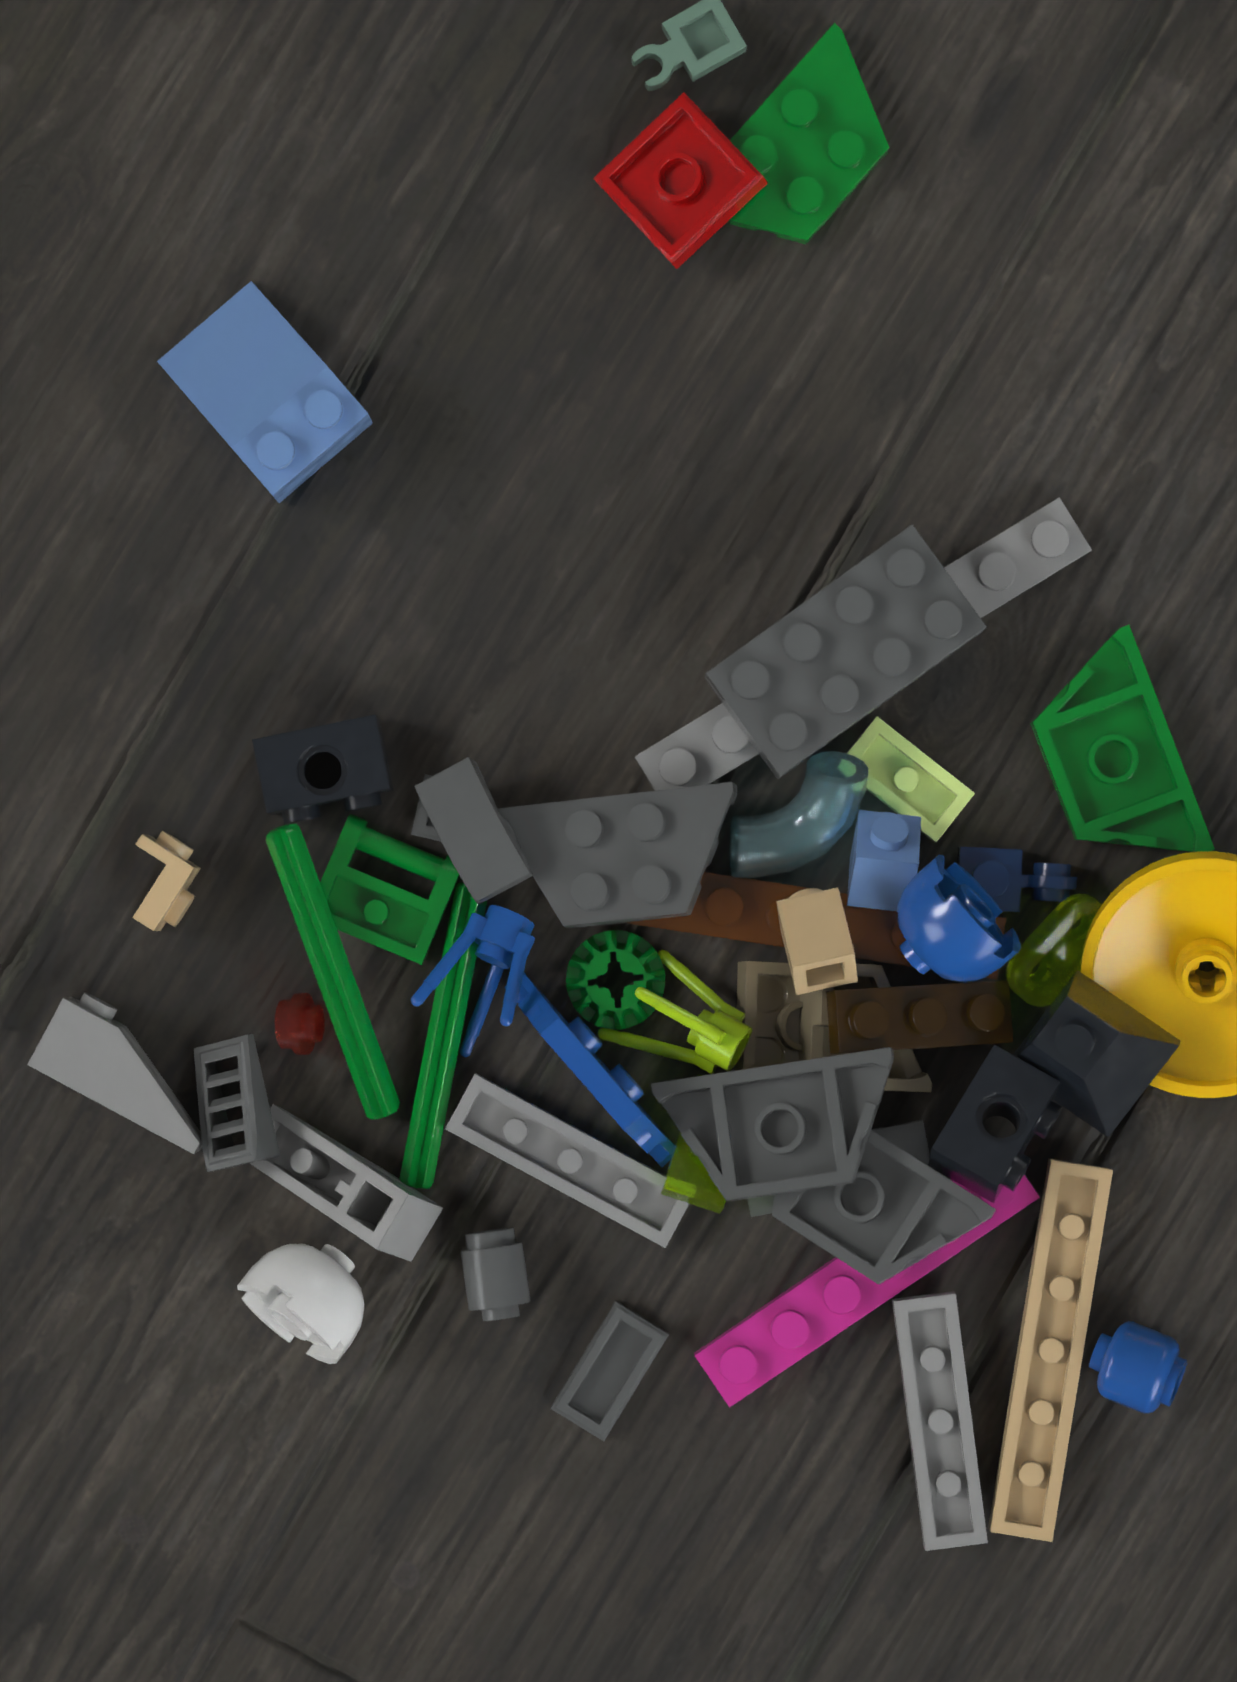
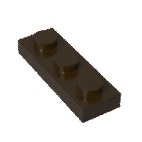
[826,980,1013,1054]

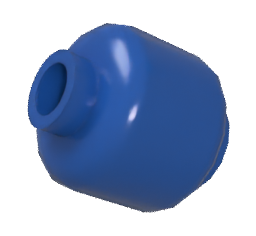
[1089,1321,1187,1414]

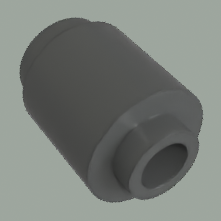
[461,1227,531,1321]

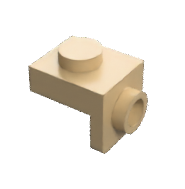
[132,831,201,931]

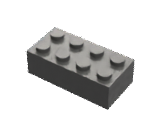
[705,525,987,779]

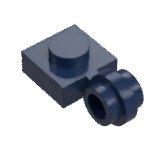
[957,847,1077,912]

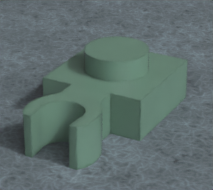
[632,0,747,91]

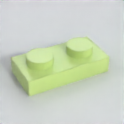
[837,716,975,843]

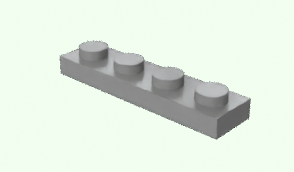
[445,1073,695,1248]
[892,1291,988,1551]

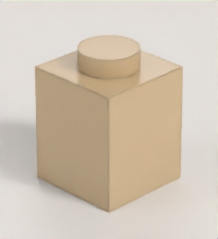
[776,888,858,995]

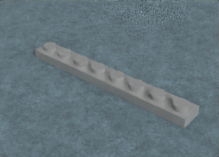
[634,497,1092,791]

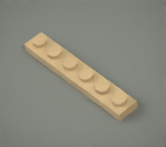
[988,1158,1113,1542]

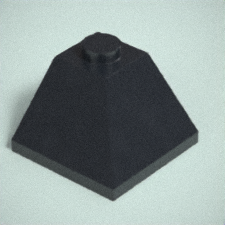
[1013,970,1180,1137]

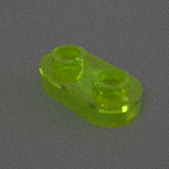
[1006,894,1103,1007]

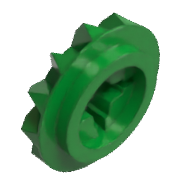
[566,930,665,1030]

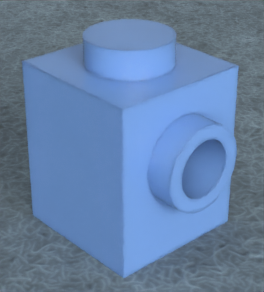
[847,810,921,912]

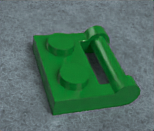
[320,813,460,965]

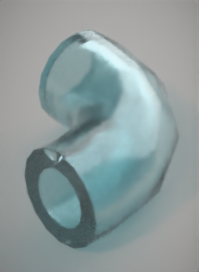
[729,751,868,877]

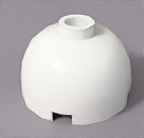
[237,1244,364,1364]

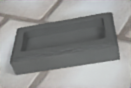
[551,1300,669,1441]

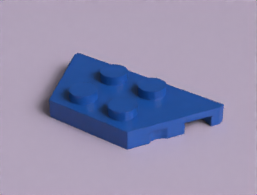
[504,972,680,1167]

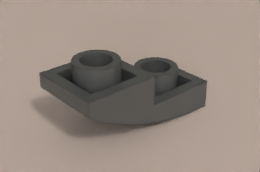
[414,757,533,904]

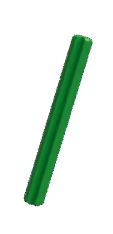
[266,823,400,1120]
[400,882,487,1189]

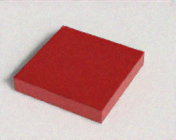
[593,92,768,269]

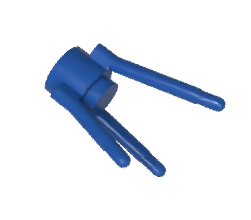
[411,905,535,1057]

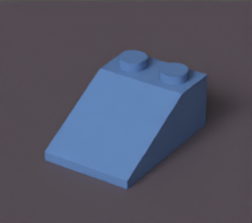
[157,281,373,503]

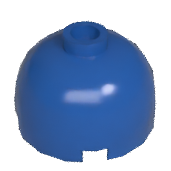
[898,854,1021,983]

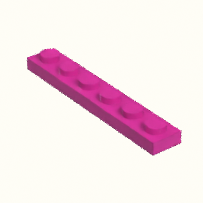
[694,1174,1040,1408]

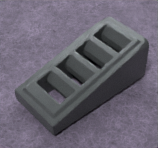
[194,1034,280,1172]

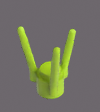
[598,950,752,1074]

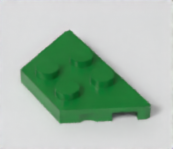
[729,23,890,244]
[1031,624,1215,852]

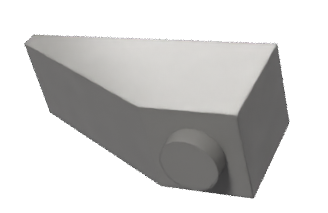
[27,992,202,1154]
[250,1104,443,1262]

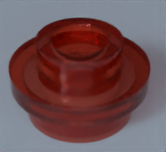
[275,993,325,1055]

